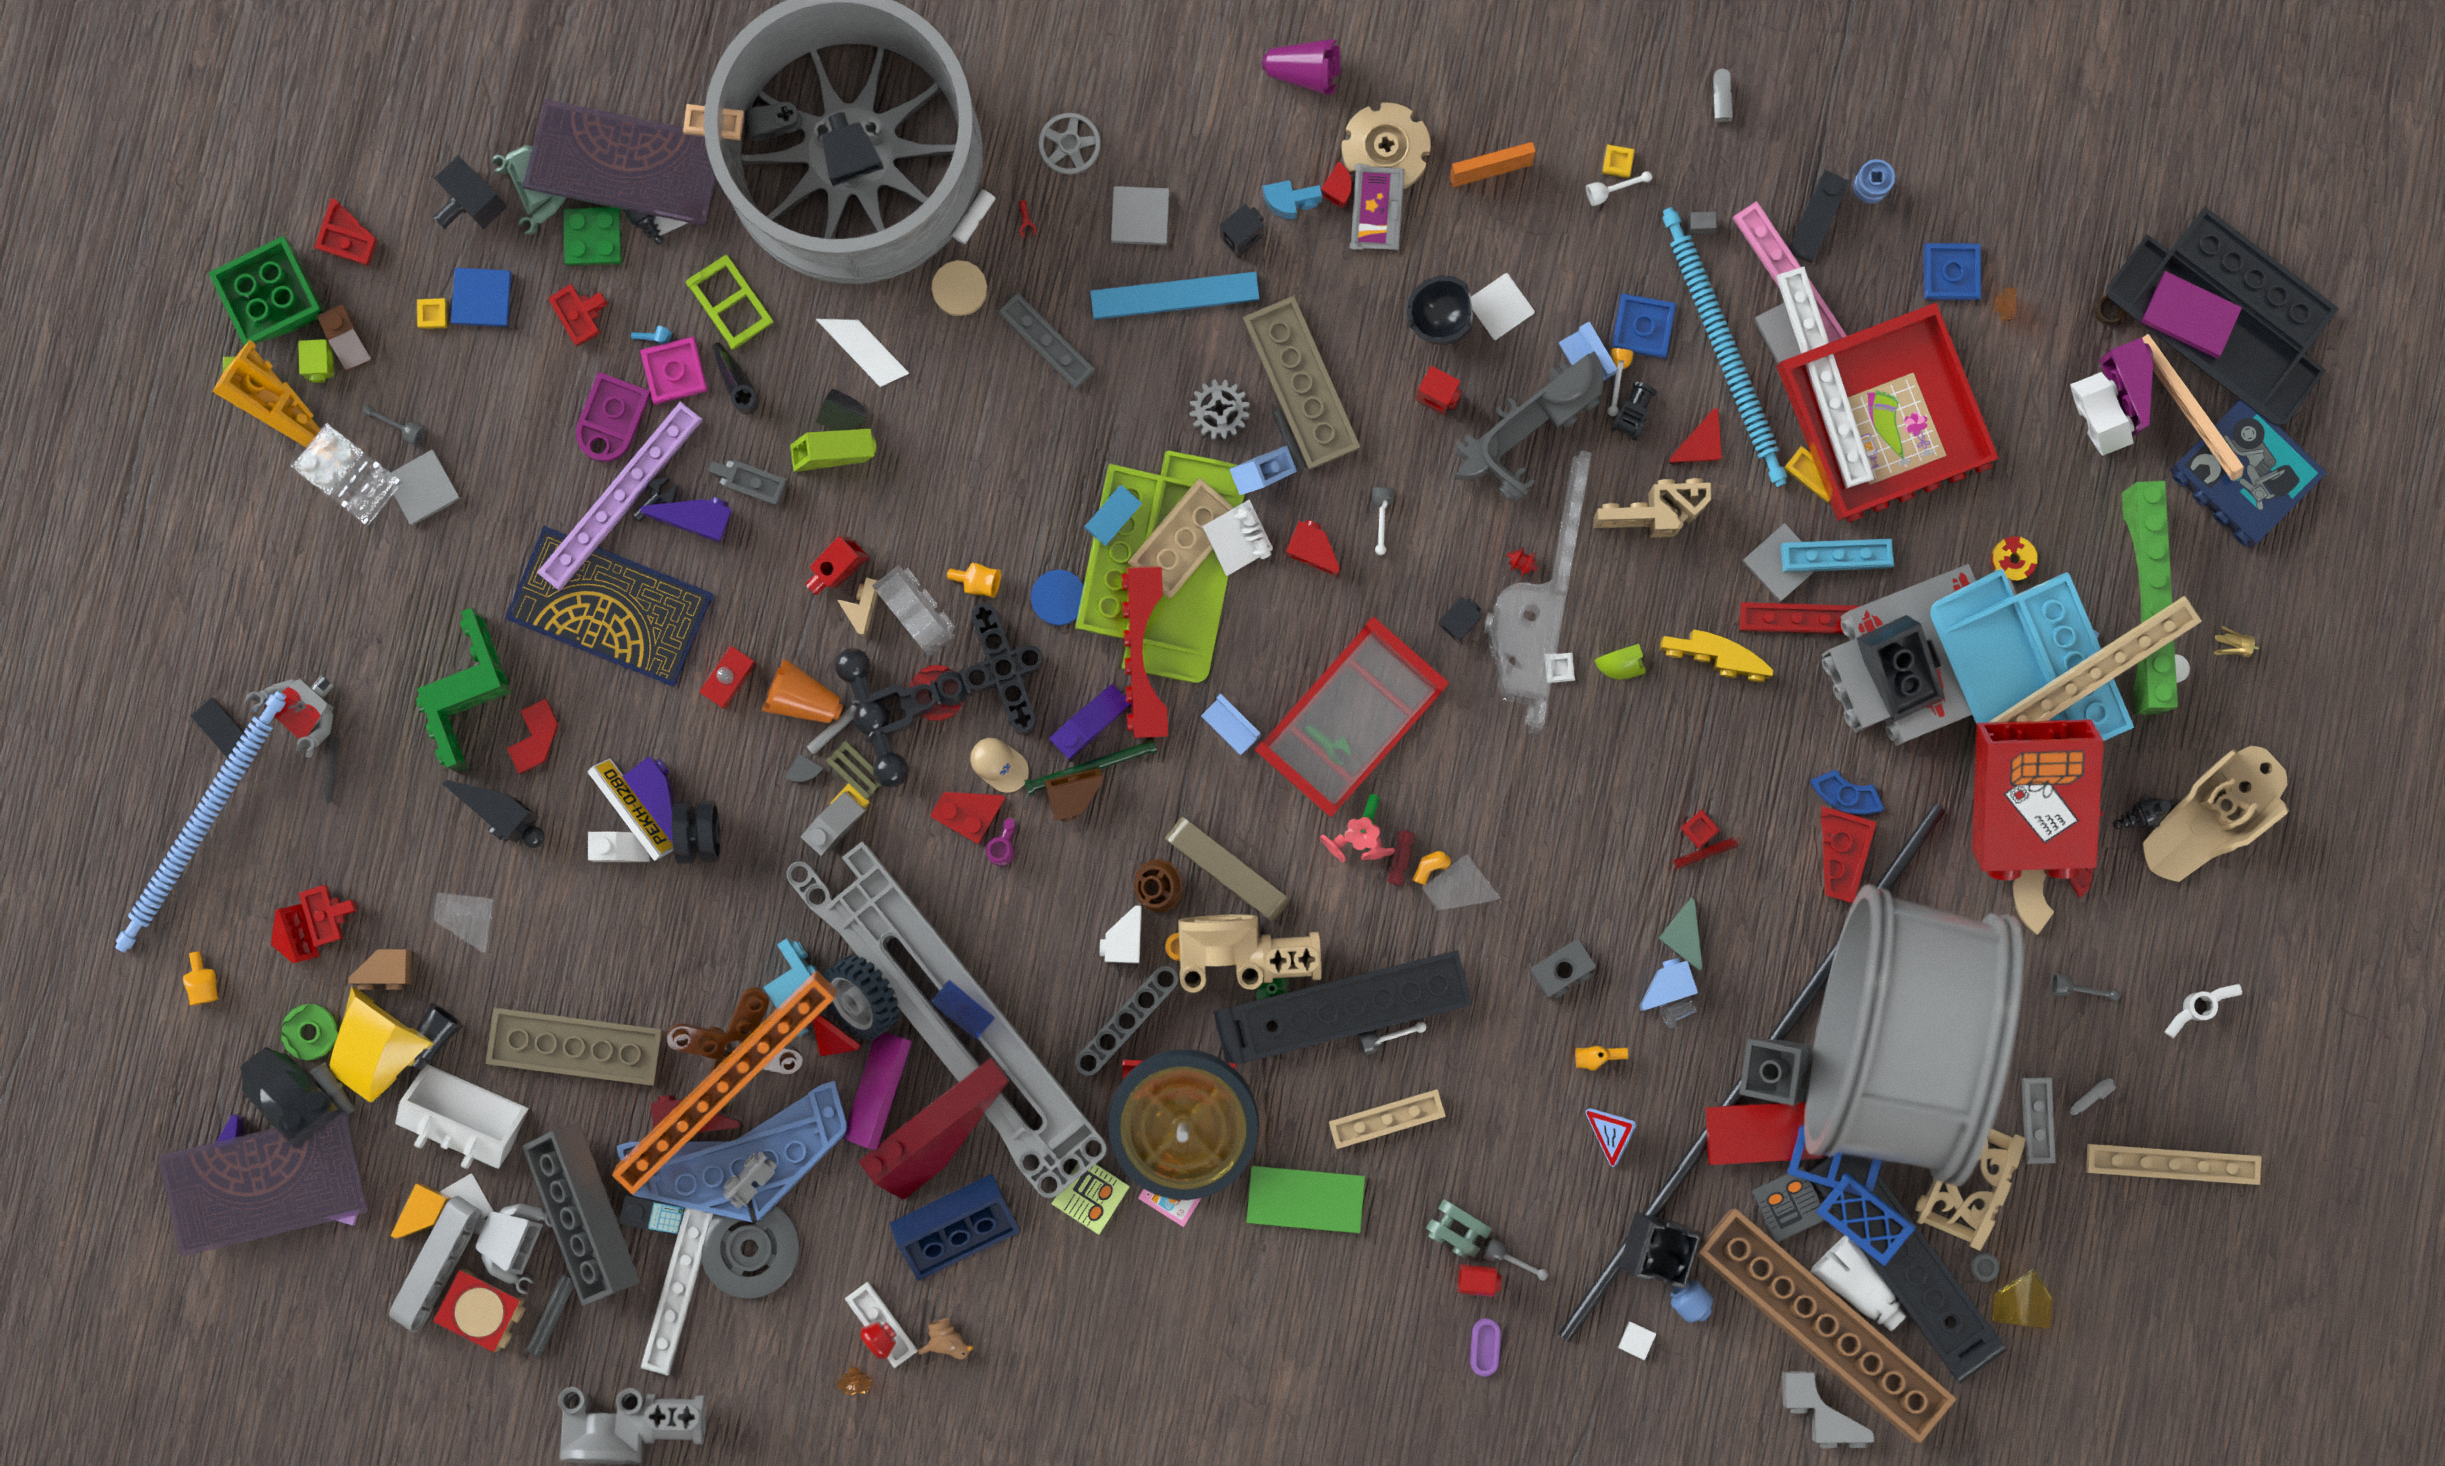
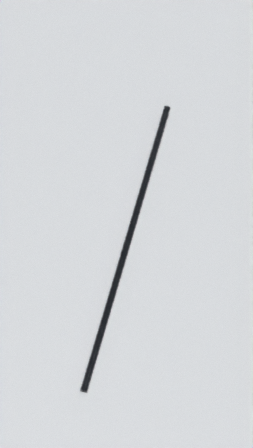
[1558,803,1946,1343]

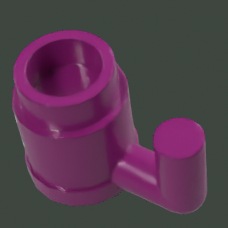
[986,818,1016,866]

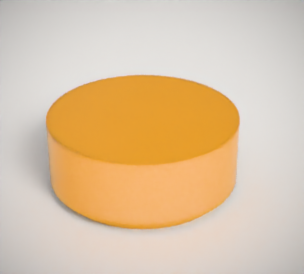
[1165,933,1180,961]

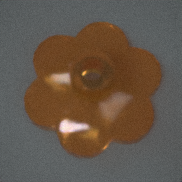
[836,1367,873,1395]

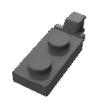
[708,460,788,507]

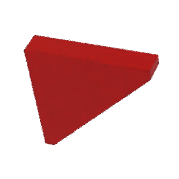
[1669,408,1722,464]

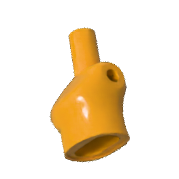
[947,563,1001,598]
[183,951,219,1006]
[1575,1046,1628,1071]

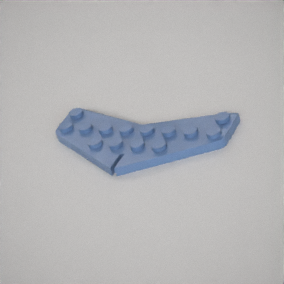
[616,1081,848,1223]

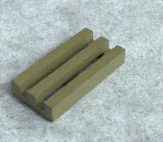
[826,741,881,800]

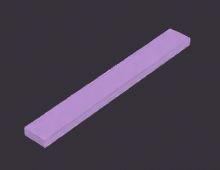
[537,402,703,591]

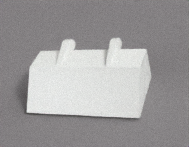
[395,1064,529,1169]

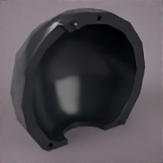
[1406,275,1473,345]

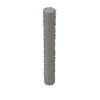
[806,705,857,755]

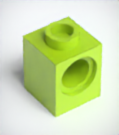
[298,339,334,383]

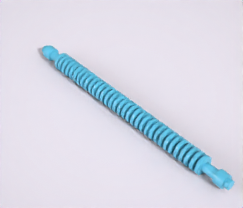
[1662,207,1787,487]

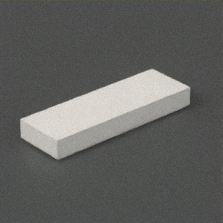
[845,1281,918,1368]

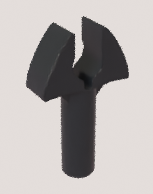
[632,477,678,522]

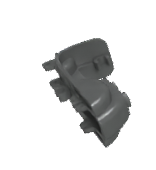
[1454,351,1603,503]

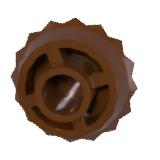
[1133,858,1185,913]

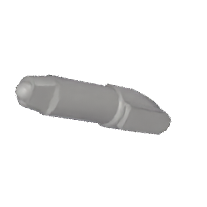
[2070,1078,2116,1115]

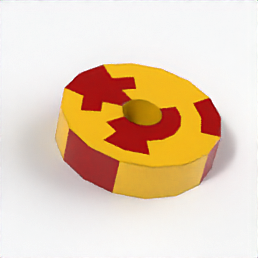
[1991,536,2037,582]

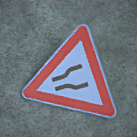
[1586,1108,1636,1167]

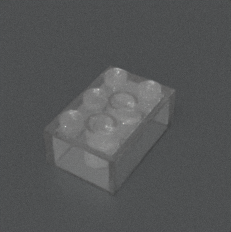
[872,565,956,658]

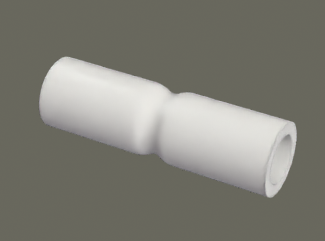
[951,189,996,245]

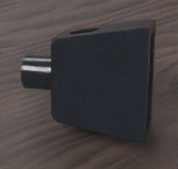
[822,112,884,186]

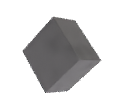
[1688,212,1716,234]

